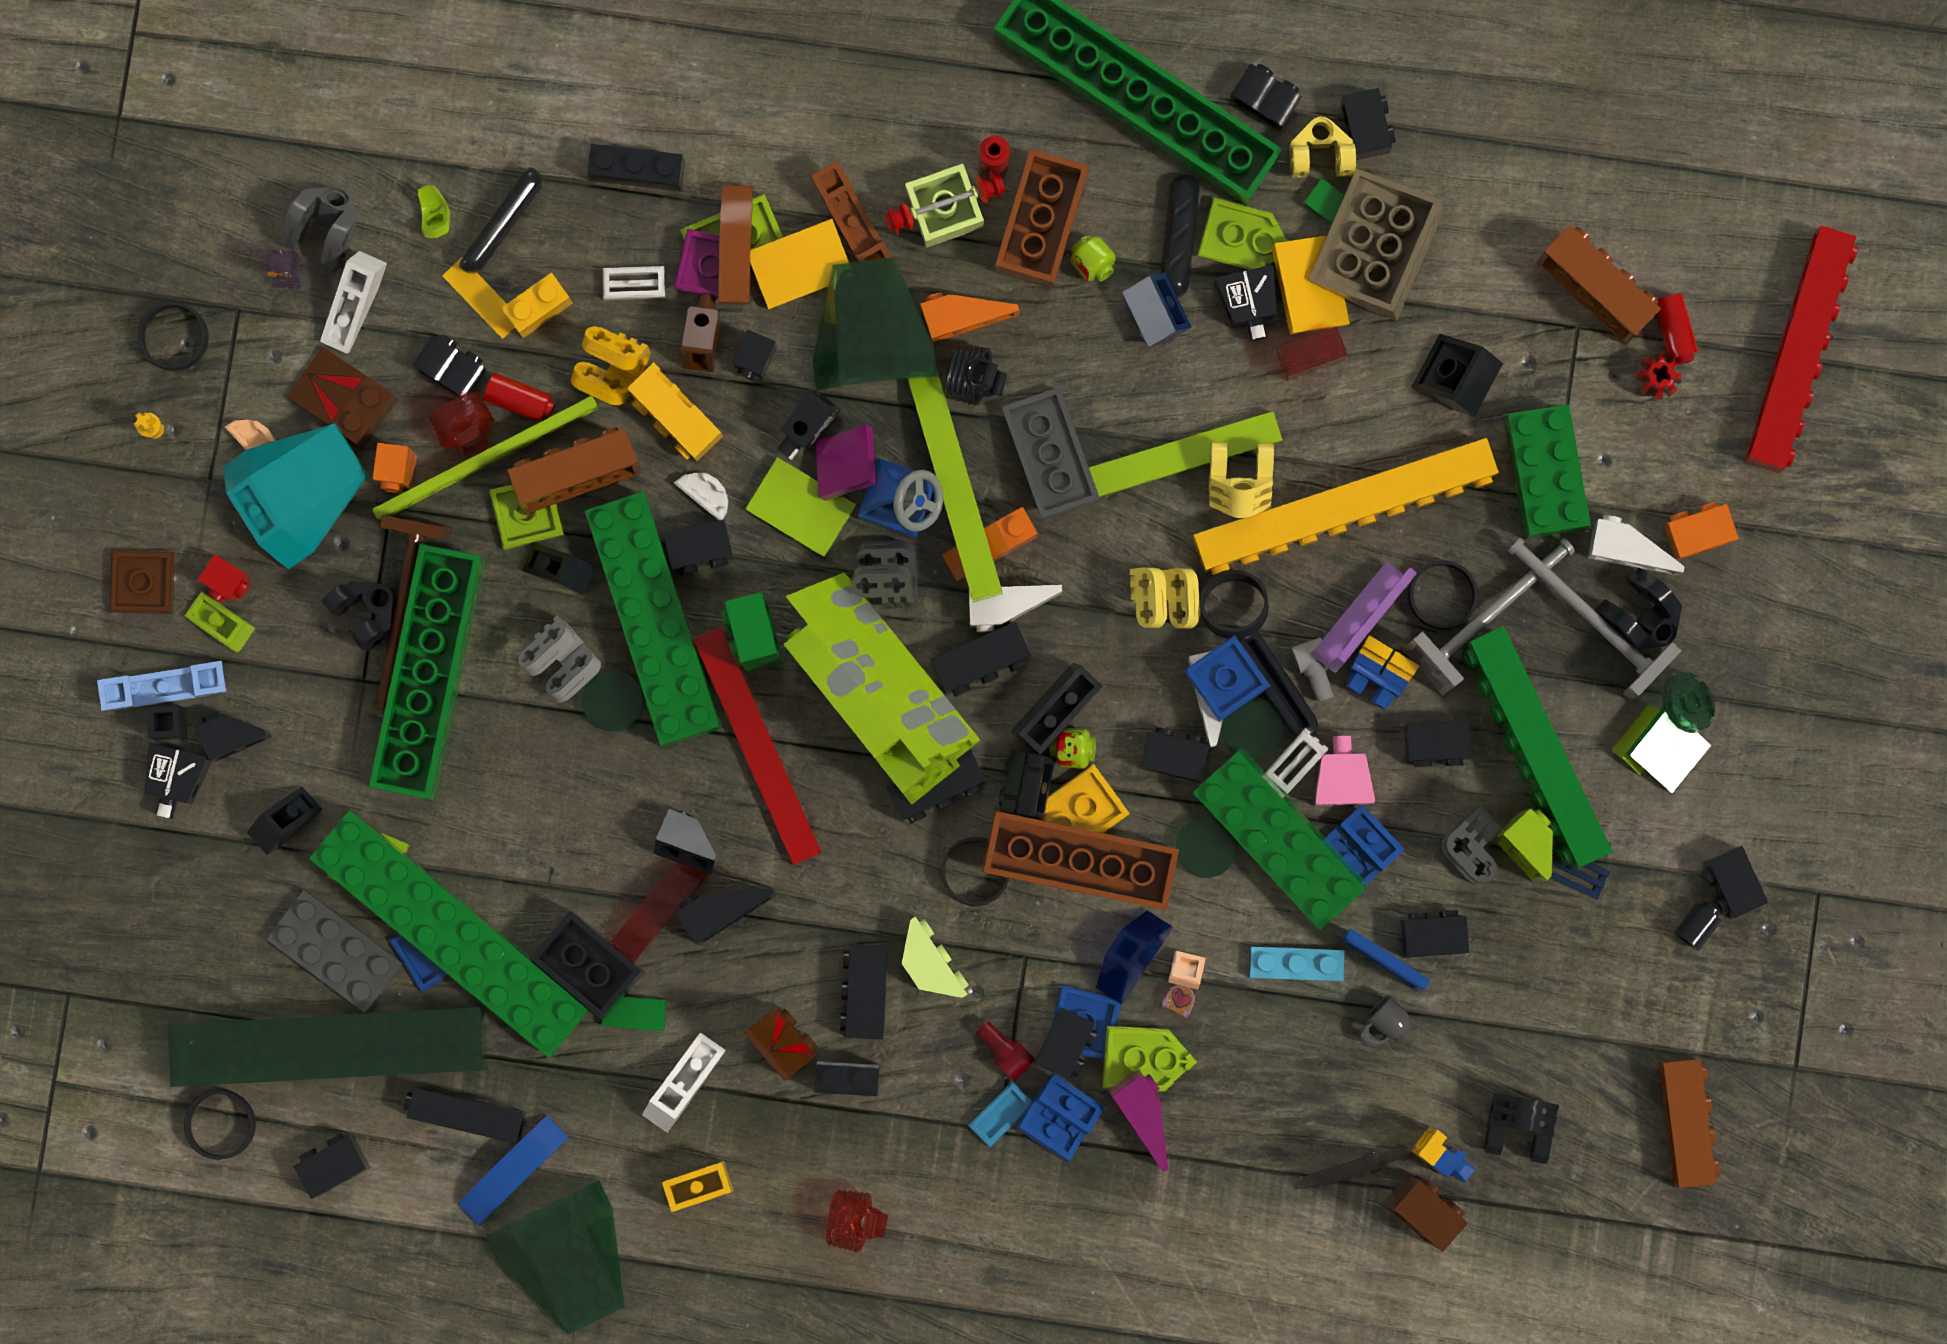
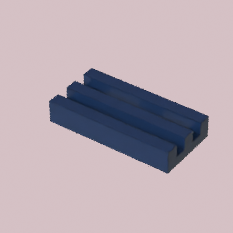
[1550,845,1610,900]

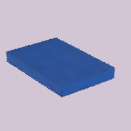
[1340,928,1431,990]

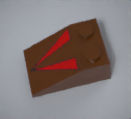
[287,347,398,450]
[743,1007,817,1081]

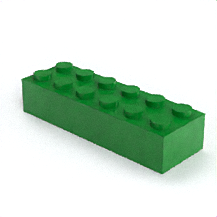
[1193,748,1368,930]

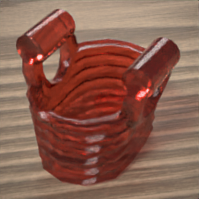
[430,392,495,459]
[825,1189,889,1253]

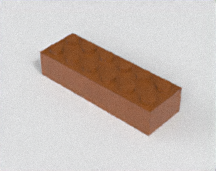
[981,810,1179,910]

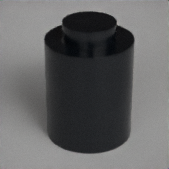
[1674,902,1722,951]

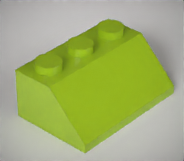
[1492,808,1553,883]

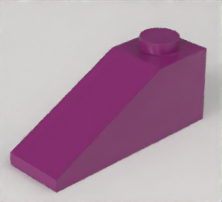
[1108,1069,1168,1172]

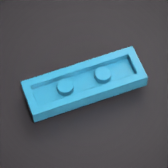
[1249,947,1345,982]

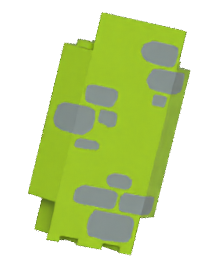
[784,572,980,804]

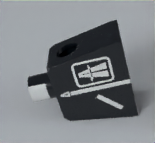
[1214,265,1277,342]
[777,390,841,460]
[145,743,212,819]

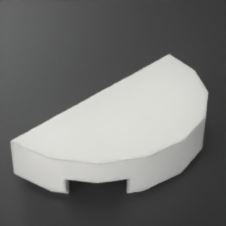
[674,473,728,520]

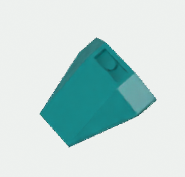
[223,424,368,569]

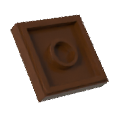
[109,551,175,614]

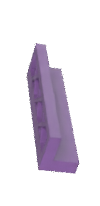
[1311,561,1417,673]

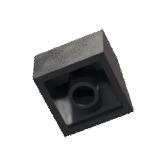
[1411,334,1503,417]

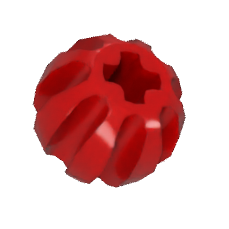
[1636,354,1682,400]

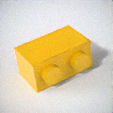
[502,272,573,339]
[662,1161,734,1212]

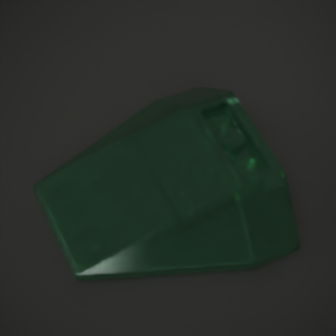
[813,258,938,391]
[486,1180,625,1335]

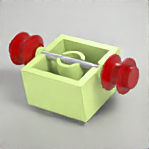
[884,163,1006,248]

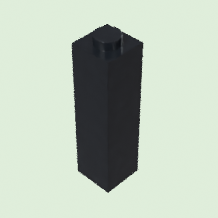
[404,1087,527,1144]

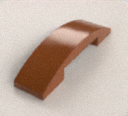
[810,160,898,283]
[719,185,753,304]

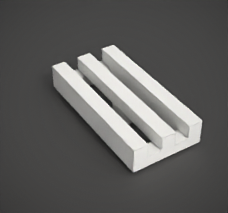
[603,266,665,300]
[1265,728,1328,794]

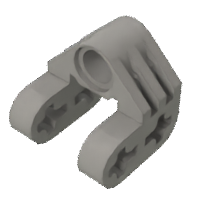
[518,615,601,703]

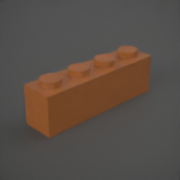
[1658,1058,1720,1188]

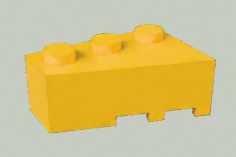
[627,362,723,462]

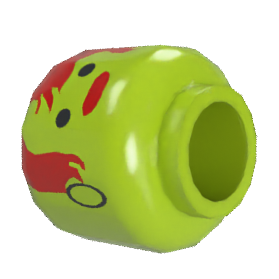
[1070,235,1116,282]
[1049,728,1096,769]

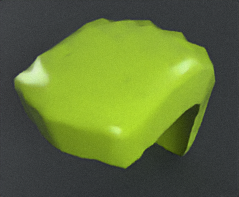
[418,185,450,239]

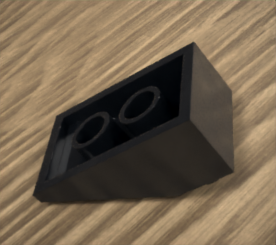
[676,888,778,945]

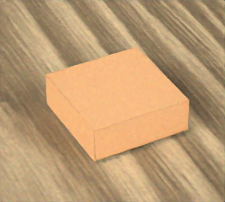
[1168,951,1206,990]

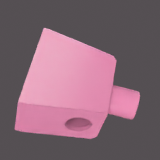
[1313,736,1375,806]

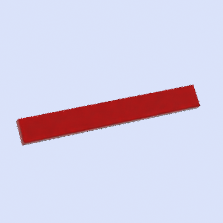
[693,627,822,865]

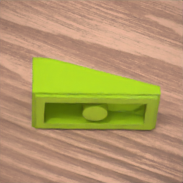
[184,591,255,652]

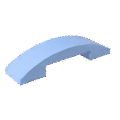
[97,661,226,711]

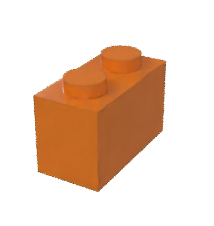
[372,443,417,495]
[1663,501,1739,560]

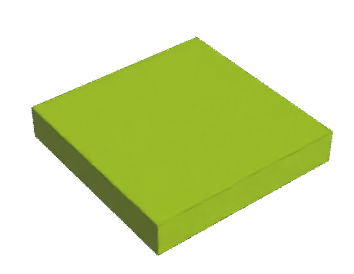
[489,484,564,550]

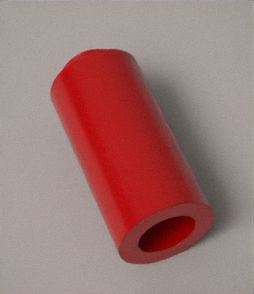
[979,135,1010,177]
[1656,293,1699,365]
[484,373,556,423]

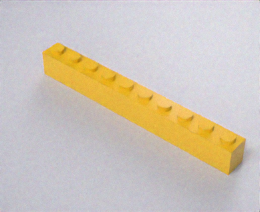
[1192,438,1499,575]

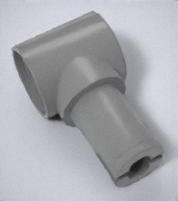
[1291,637,1334,702]

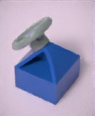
[857,458,943,541]

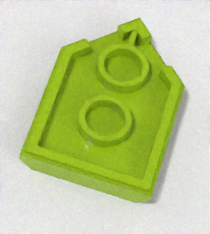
[1197,197,1288,270]
[1102,1026,1197,1092]

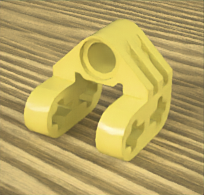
[1289,117,1356,178]
[1209,442,1274,518]
[1130,567,1200,629]

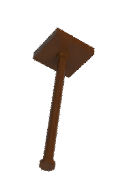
[372,515,453,711]

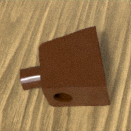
[681,295,721,373]

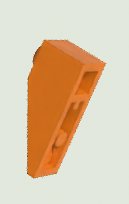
[920,293,1020,343]
[942,507,1038,582]

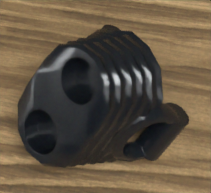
[944,343,1007,406]

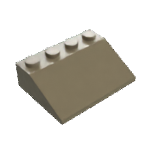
[1308,168,1445,321]

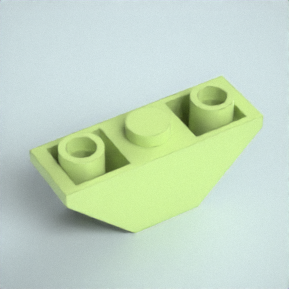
[902,917,969,998]

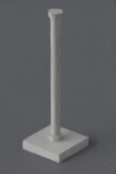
[1402,538,1575,696]
[1508,538,1681,702]

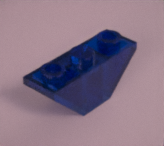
[1096,910,1174,1004]

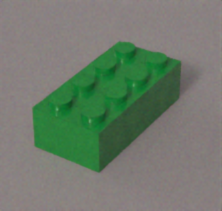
[1504,404,1591,540]
[721,592,784,673]

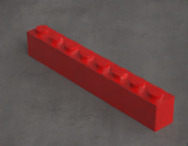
[1744,225,1858,473]

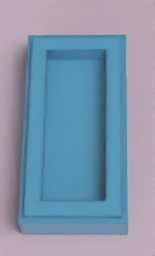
[968,1081,1032,1147]

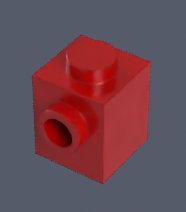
[198,554,251,603]

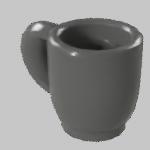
[1359,995,1413,1047]

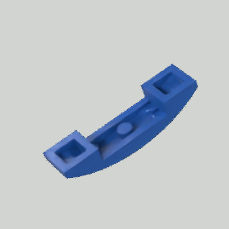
[458,1115,569,1226]

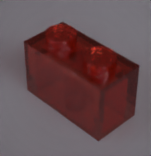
[1277,326,1348,381]

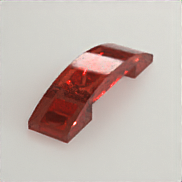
[611,862,714,962]

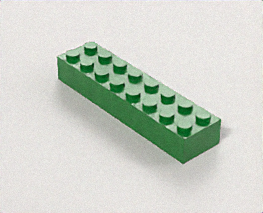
[585,491,722,748]
[369,544,486,801]
[1461,626,1613,870]

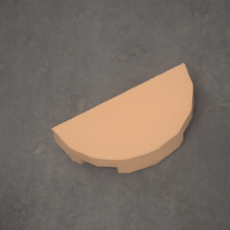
[225,419,276,450]

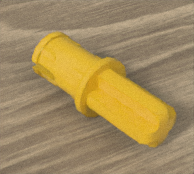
[133,412,164,439]

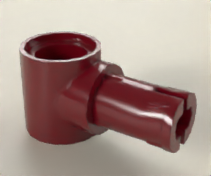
[976,1021,1036,1081]

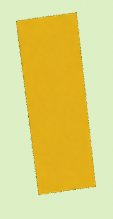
[442,257,515,339]

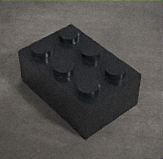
[530,911,645,1019]

